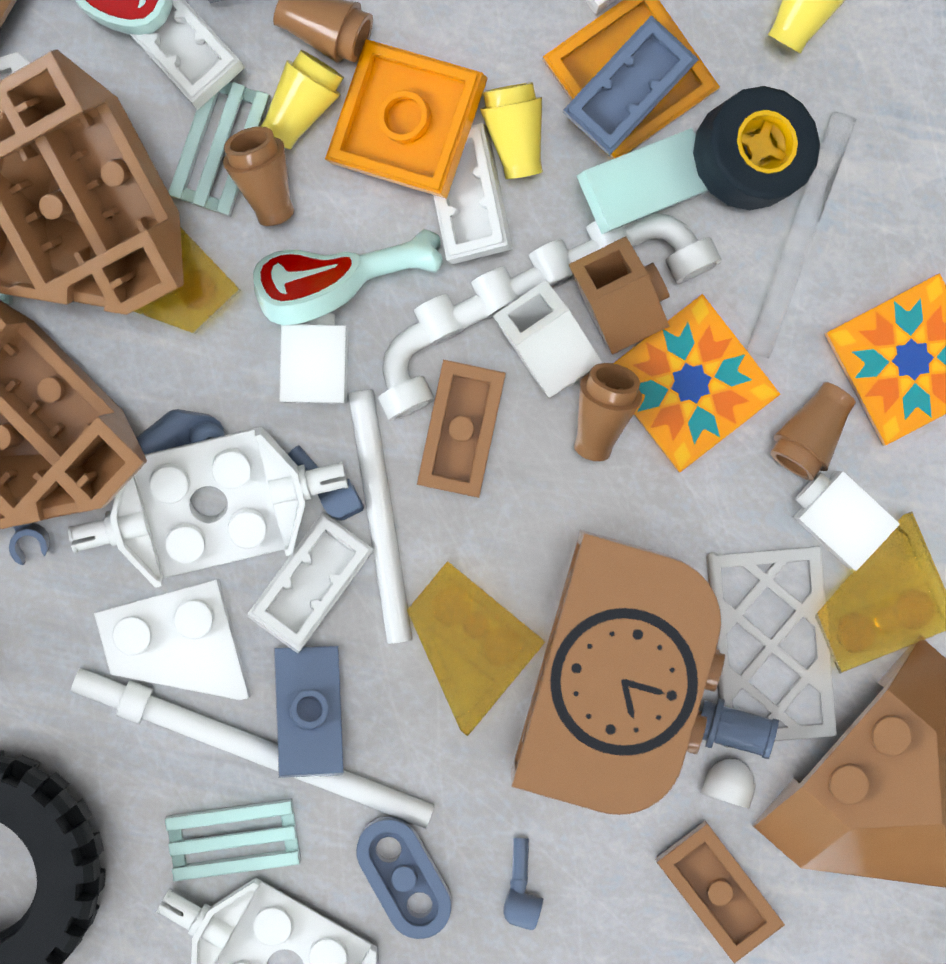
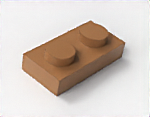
[417,359,506,498]
[655,821,785,964]

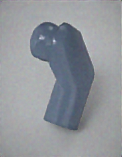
[136,409,224,455]

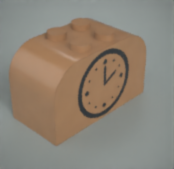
[511,530,725,815]

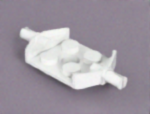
[68,427,348,588]
[156,878,377,964]

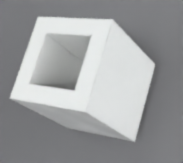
[493,280,602,398]
[280,313,349,404]
[793,471,900,571]

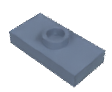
[563,15,698,156]
[274,646,344,778]

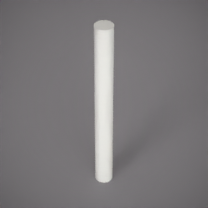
[348,389,412,644]

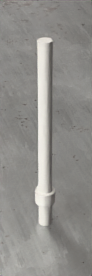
[71,668,435,829]

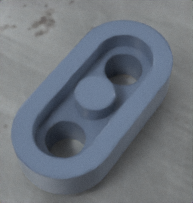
[356,816,452,939]

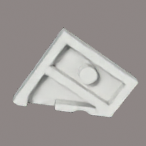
[94,579,251,700]

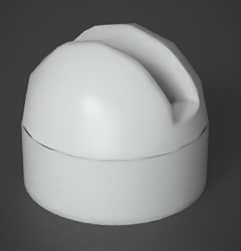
[701,759,756,808]

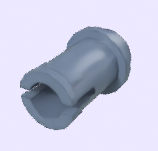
[701,698,779,759]

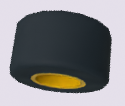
[693,86,820,210]

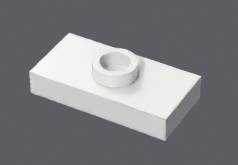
[129,0,245,110]
[434,123,513,265]
[247,512,374,654]

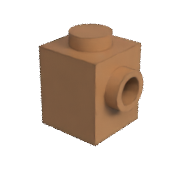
[568,236,670,354]

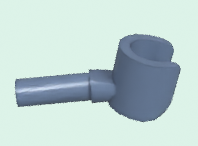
[288,445,364,521]
[9,523,50,565]
[503,838,543,930]

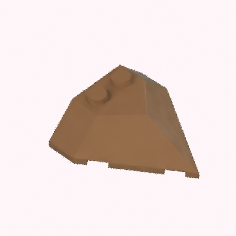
[0,49,183,315]
[0,300,147,529]
[753,636,946,888]

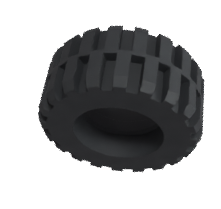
[0,750,106,964]

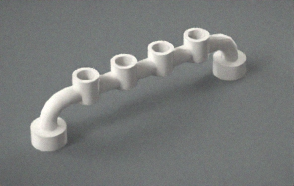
[378,213,722,421]

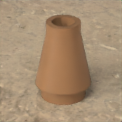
[273,0,373,63]
[223,126,294,226]
[574,363,642,461]
[770,382,856,481]

